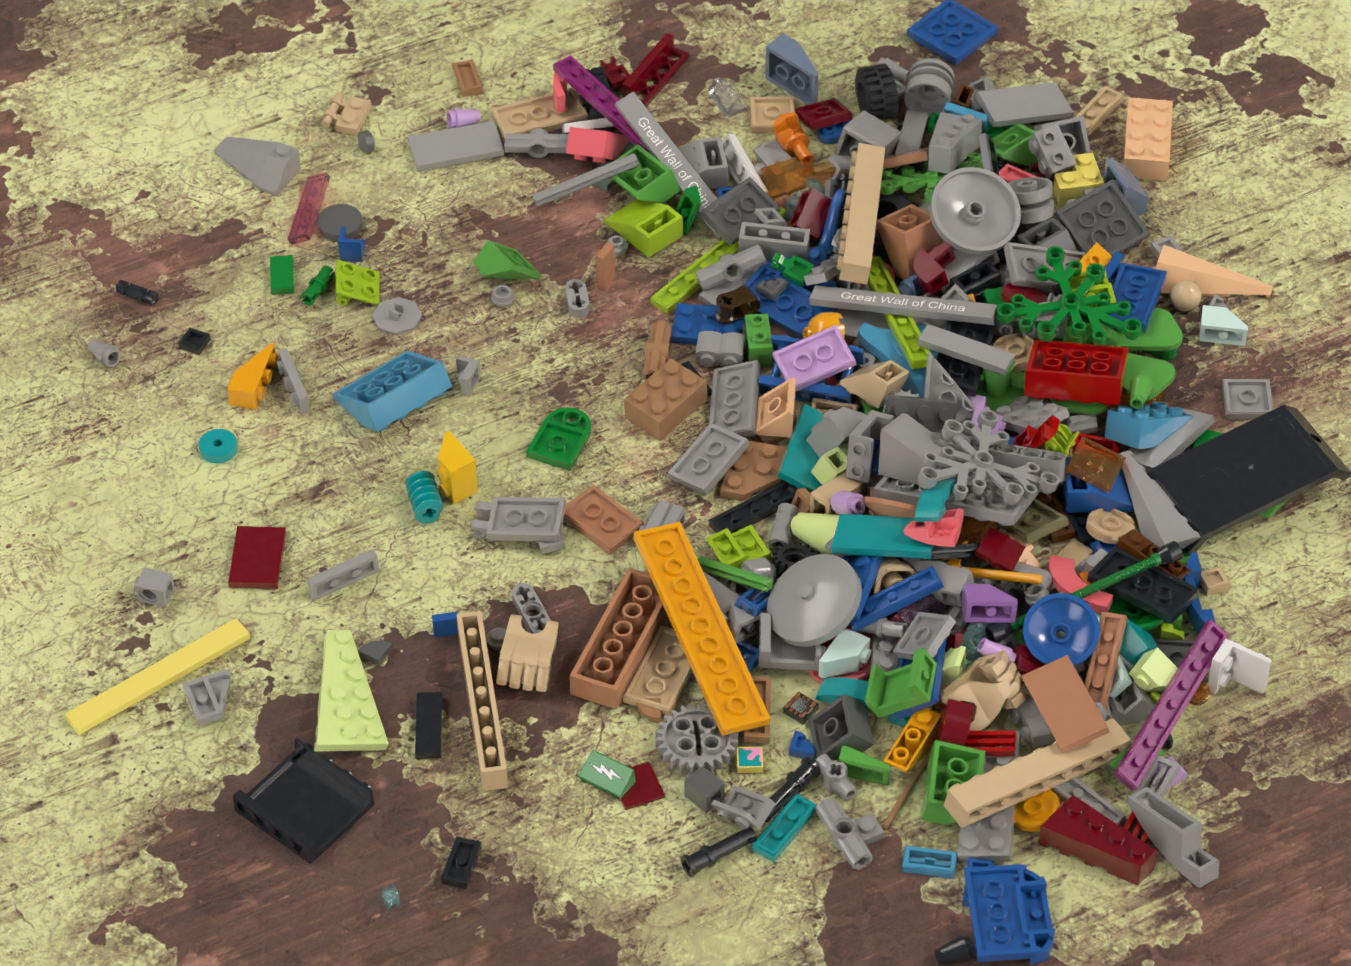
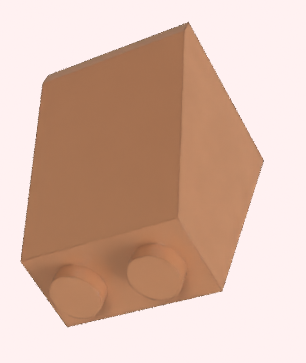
[876,204,943,280]

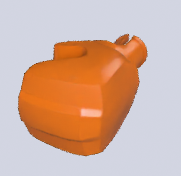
[774,113,814,166]

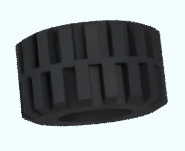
[855,63,899,120]

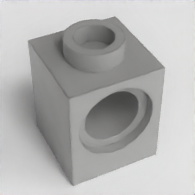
[134,567,175,608]

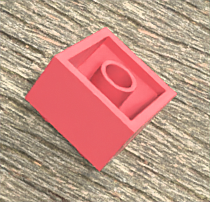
[566,127,630,164]

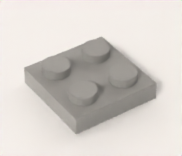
[893,612,956,660]

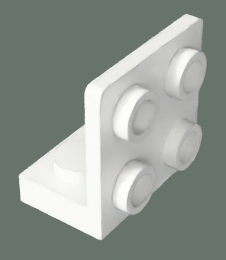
[1207,639,1272,694]

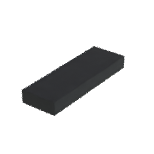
[415,692,443,759]

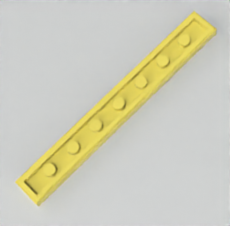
[65,618,250,735]

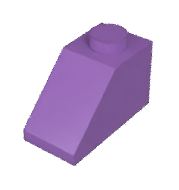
[961,584,1018,623]

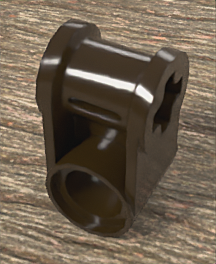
[715,286,761,324]

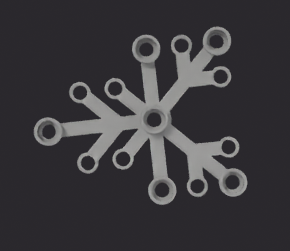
[917,409,1060,505]

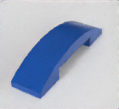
[1184,552,1216,634]

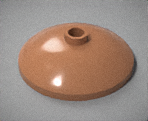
[864,496,917,518]

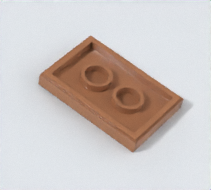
[563,485,644,555]

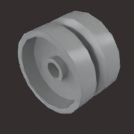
[1008,177,1055,224]

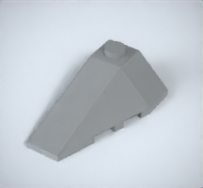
[214,136,301,196]

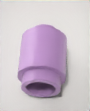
[831,490,866,515]

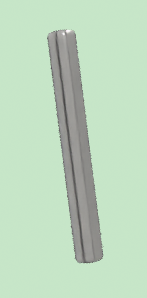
[533,154,639,206]

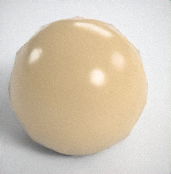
[1169,281,1202,312]

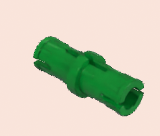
[300,265,335,306]

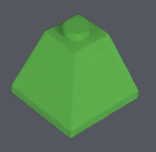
[992,123,1038,166]
[473,240,542,280]

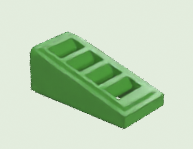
[838,745,890,785]

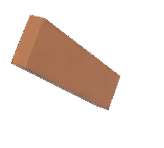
[1084,612,1128,710]

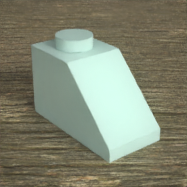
[1199,305,1248,346]
[819,628,872,678]

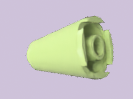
[791,512,840,555]

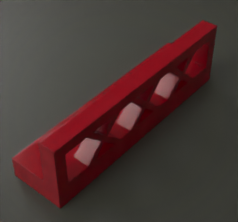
[622,33,689,108]

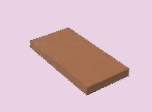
[1021,655,1109,754]

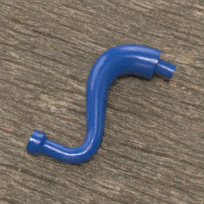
[807,189,850,266]

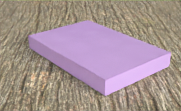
[772,325,856,391]

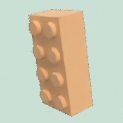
[1123,98,1173,181]

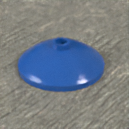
[1023,593,1100,666]

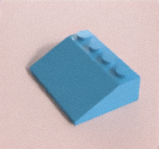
[332,350,452,431]

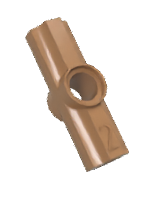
[643,320,672,381]

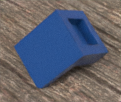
[338,226,366,262]

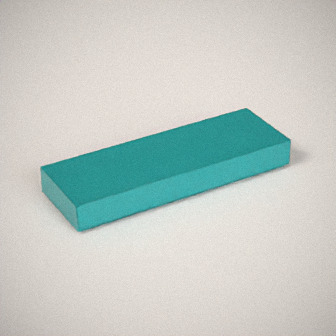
[752,793,818,862]

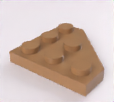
[720,440,787,501]

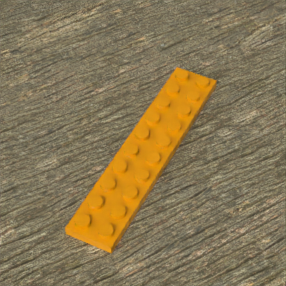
[633,522,771,736]

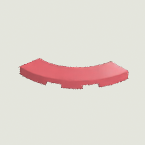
[1048,555,1113,613]

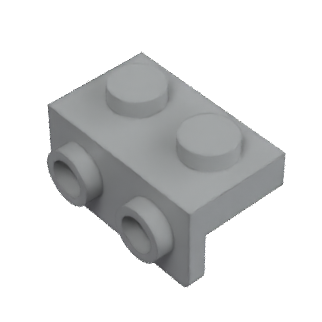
[711,785,776,830]

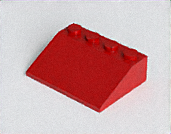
[1024,339,1129,406]

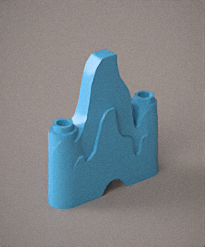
[857,322,938,398]

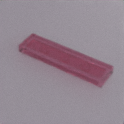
[287,172,330,245]

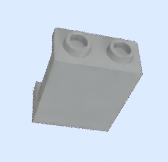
[846,410,894,483]
[759,613,826,671]

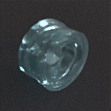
[380,883,401,910]

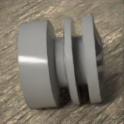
[904,58,955,118]

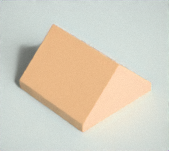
[755,377,796,437]

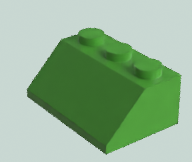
[610,145,681,203]
[921,740,985,825]

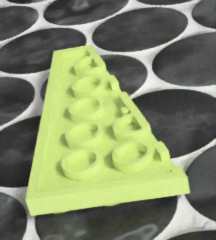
[314,630,389,752]

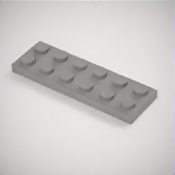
[957,731,1021,862]

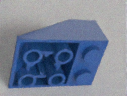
[1062,457,1134,513]

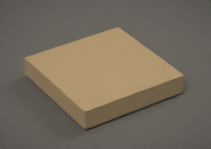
[750,96,795,133]

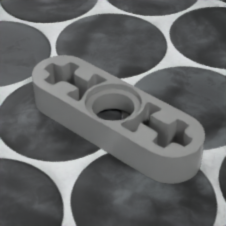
[512,583,551,634]

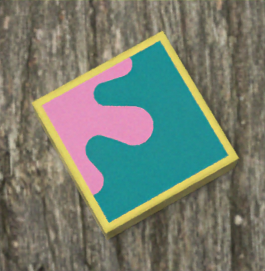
[737,747,763,773]

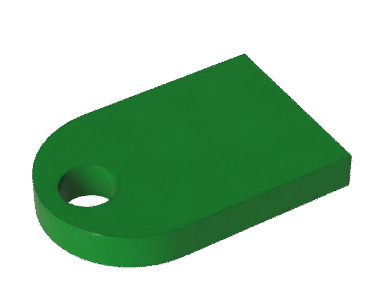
[526,407,591,471]

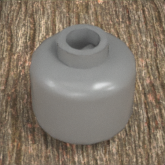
[740,558,776,590]

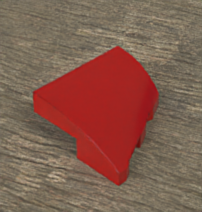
[1013,415,1060,448]

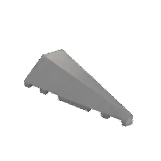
[1119,451,1201,549]
[1108,652,1155,726]

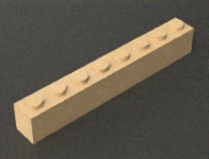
[836,143,885,285]
[456,611,508,791]
[943,718,1131,828]

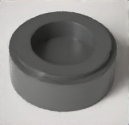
[358,130,375,153]

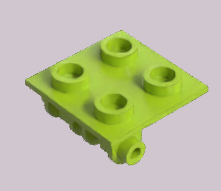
[336,259,379,306]
[1045,424,1080,457]

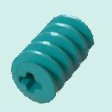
[405,471,443,524]

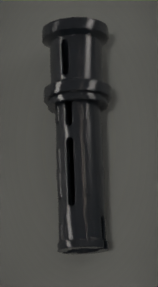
[765,757,821,822]
[680,826,757,877]

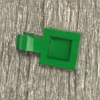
[770,253,814,287]

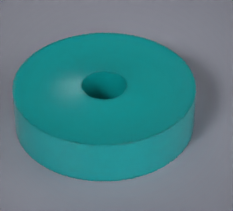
[199,429,238,463]

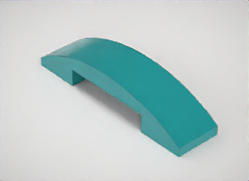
[915,477,957,522]
[816,677,913,727]

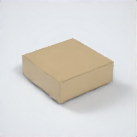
[1200,566,1231,596]

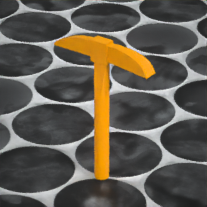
[946,541,1043,584]

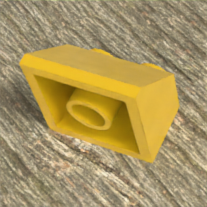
[437,431,478,505]

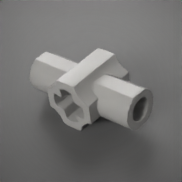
[815,754,857,801]

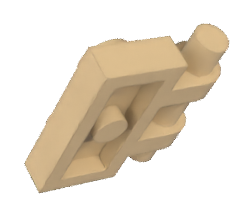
[321,92,372,136]

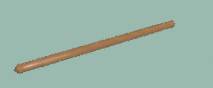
[882,744,933,829]

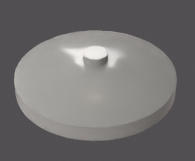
[929,167,1021,255]
[767,554,862,647]

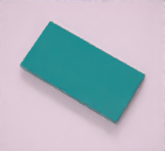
[777,404,824,493]
[831,514,934,559]

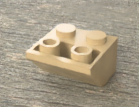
[839,360,910,408]

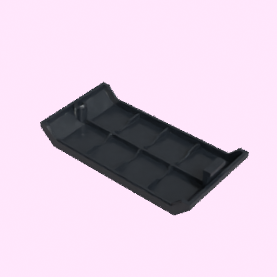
[1147,405,1351,556]

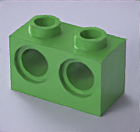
[745,313,772,367]

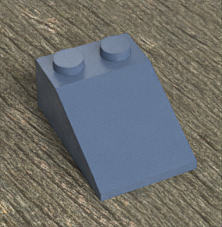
[765,33,818,105]

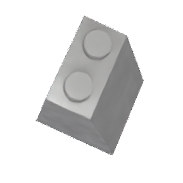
[834,111,902,159]
[878,413,955,485]

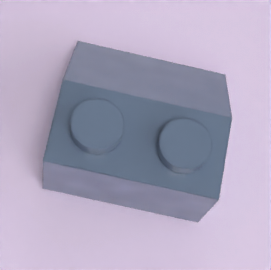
[1103,158,1149,216]

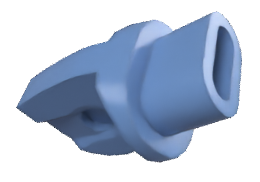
[897,274,923,296]

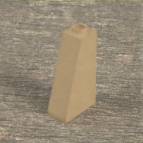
[810,471,879,515]

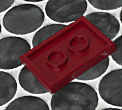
[228,526,286,589]

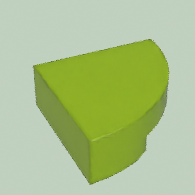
[1159,623,1184,640]

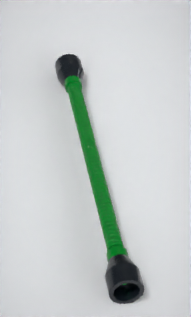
[985,541,1183,643]

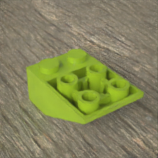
[604,199,683,257]

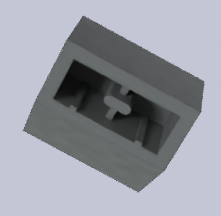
[1017,217,1077,251]

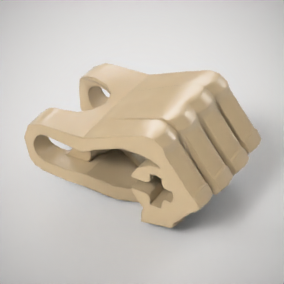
[496,614,558,692]
[940,650,1028,731]

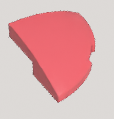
[904,509,964,547]

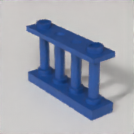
[758,335,866,404]

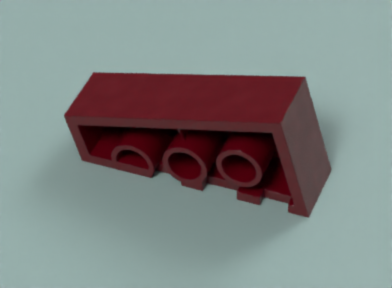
[1039,795,1157,885]

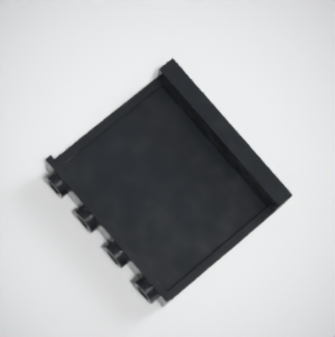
[233,738,374,864]

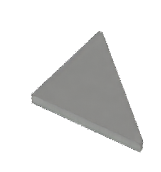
[924,353,976,424]

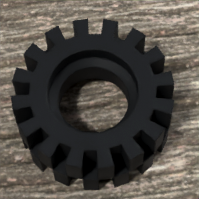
[772,542,817,579]

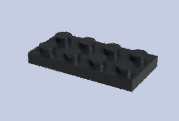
[936,320,996,397]
[1087,547,1199,624]

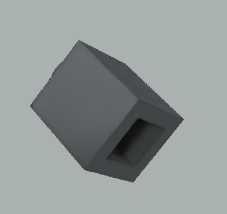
[684,766,725,814]

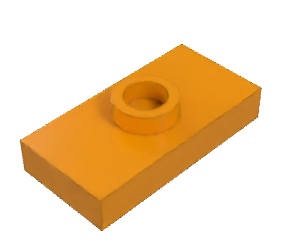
[1074,242,1112,272]

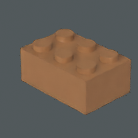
[624,358,707,441]

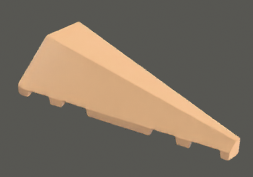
[1156,245,1273,298]

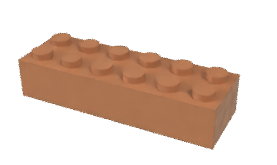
[570,568,667,710]

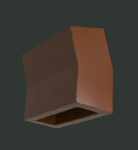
[953,83,975,108]

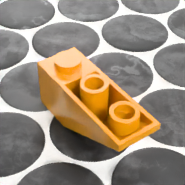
[227,343,279,409]
[884,708,942,773]

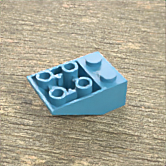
[1105,401,1193,449]

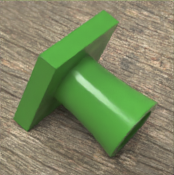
[976,360,1025,412]

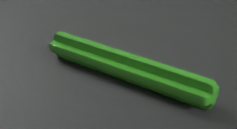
[697,556,773,592]

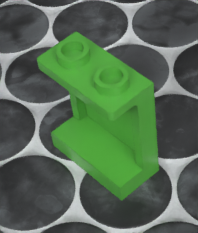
[865,648,937,718]

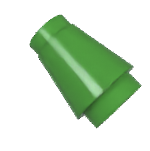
[1130,374,1154,409]

